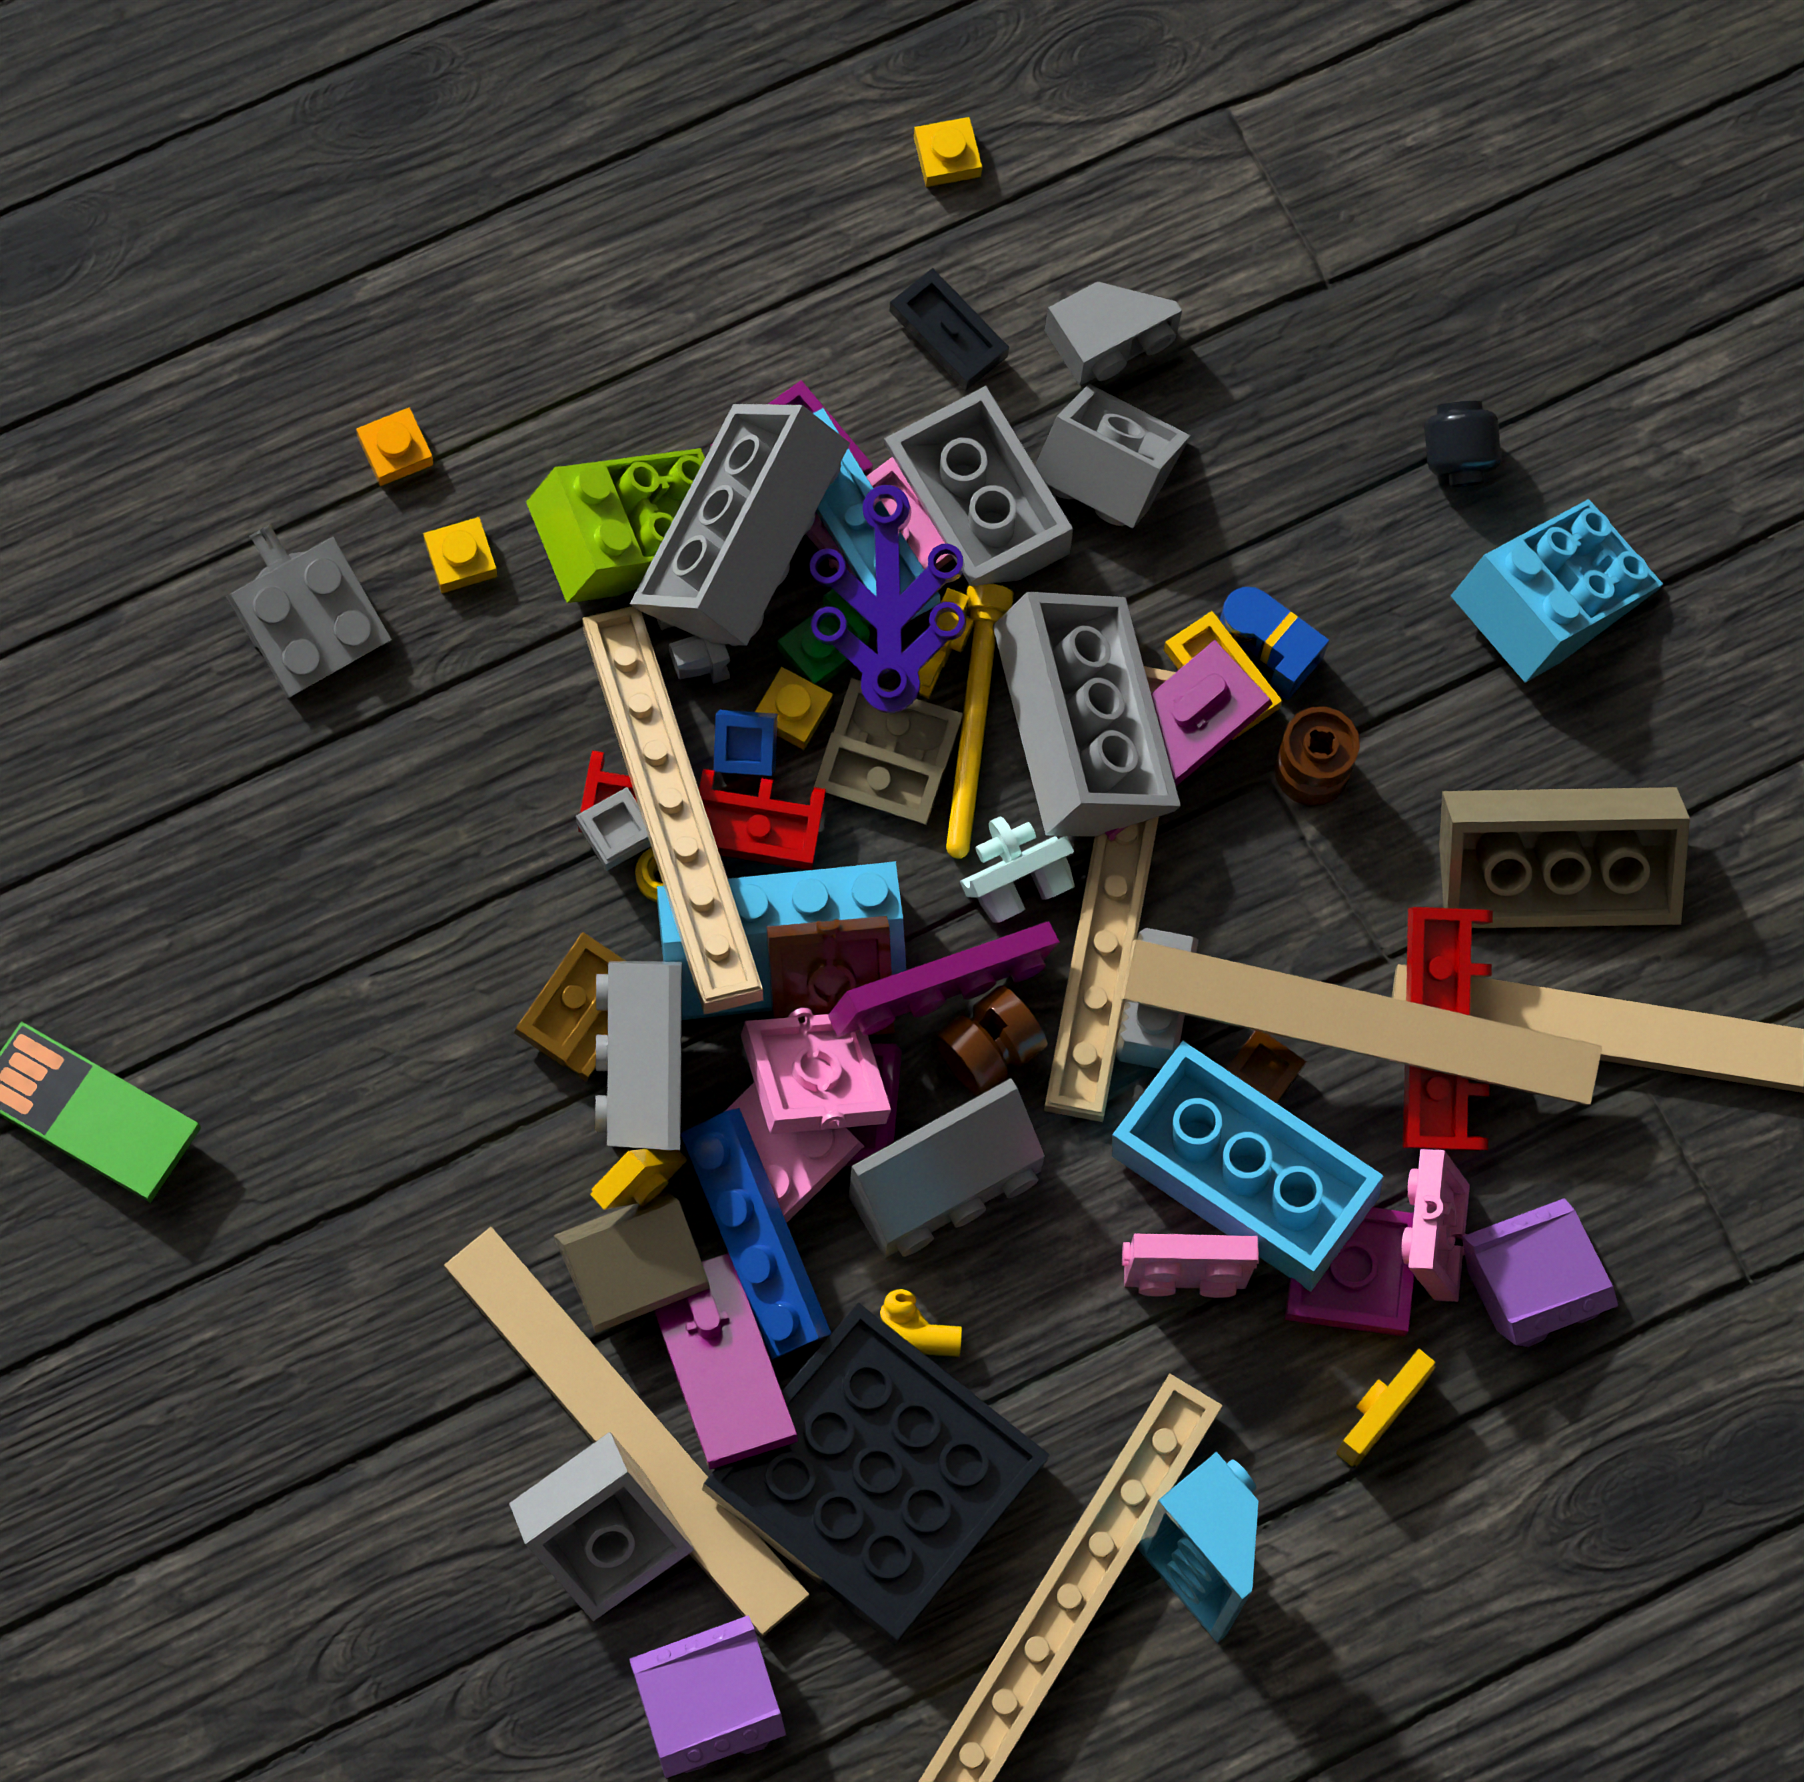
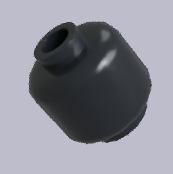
[1424,401,1502,487]

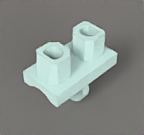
[960,816,1075,923]

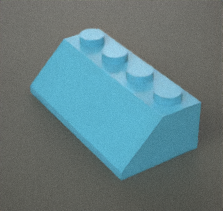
[657,861,906,1020]
[1137,1452,1259,1643]

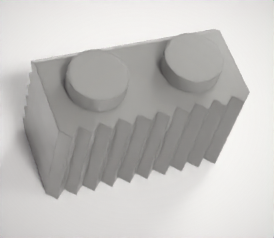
[1115,928,1199,1069]

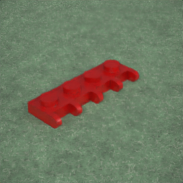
[578,750,826,870]
[1403,907,1493,1151]

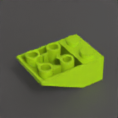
[526,448,705,603]

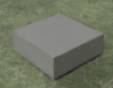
[576,787,651,871]

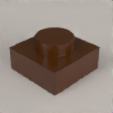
[1226,1031,1307,1104]

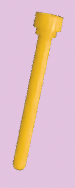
[946,584,1014,859]

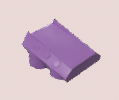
[1462,1198,1618,1347]
[629,1615,786,1779]

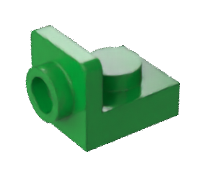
[777,589,871,687]

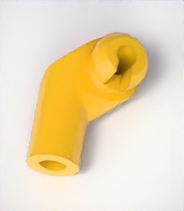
[880,1289,962,1357]

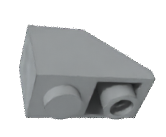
[1045,281,1182,386]

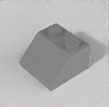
[1035,384,1191,528]
[509,1432,694,1621]

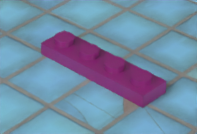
[828,921,1060,1037]

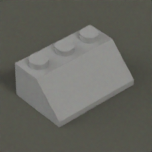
[884,386,1073,586]
[595,961,682,1150]
[848,1078,1045,1258]

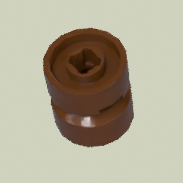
[1274,706,1360,806]
[933,985,1047,1097]

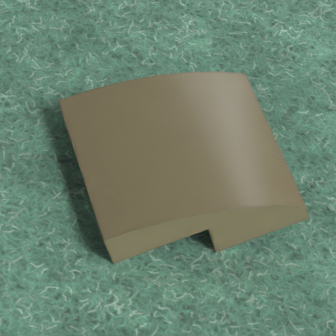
[814,678,963,825]

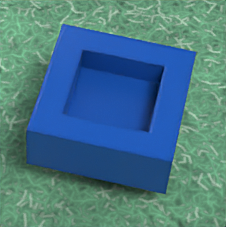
[714,710,778,776]

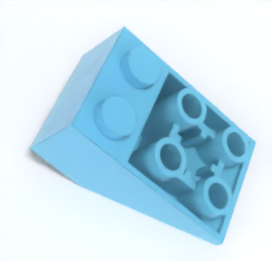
[1451,499,1663,683]

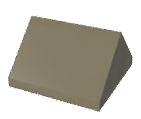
[554,1191,710,1333]

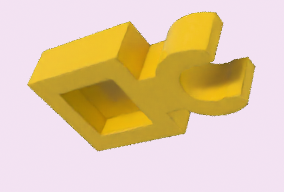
[918,588,974,699]

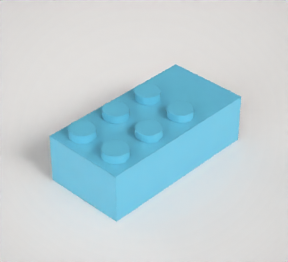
[1112,1041,1384,1292]

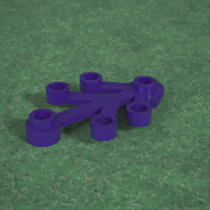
[810,485,966,713]

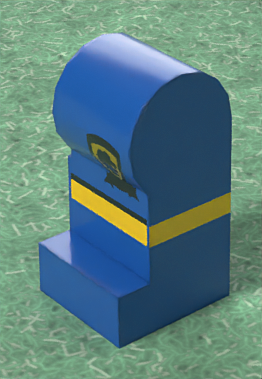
[1220,587,1329,700]

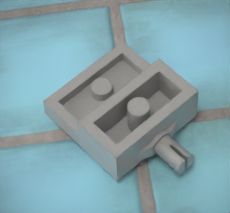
[226,524,392,698]

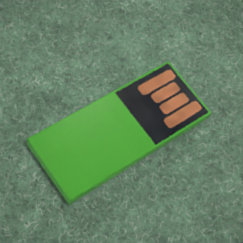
[0,1021,201,1203]

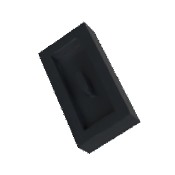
[889,268,1009,391]

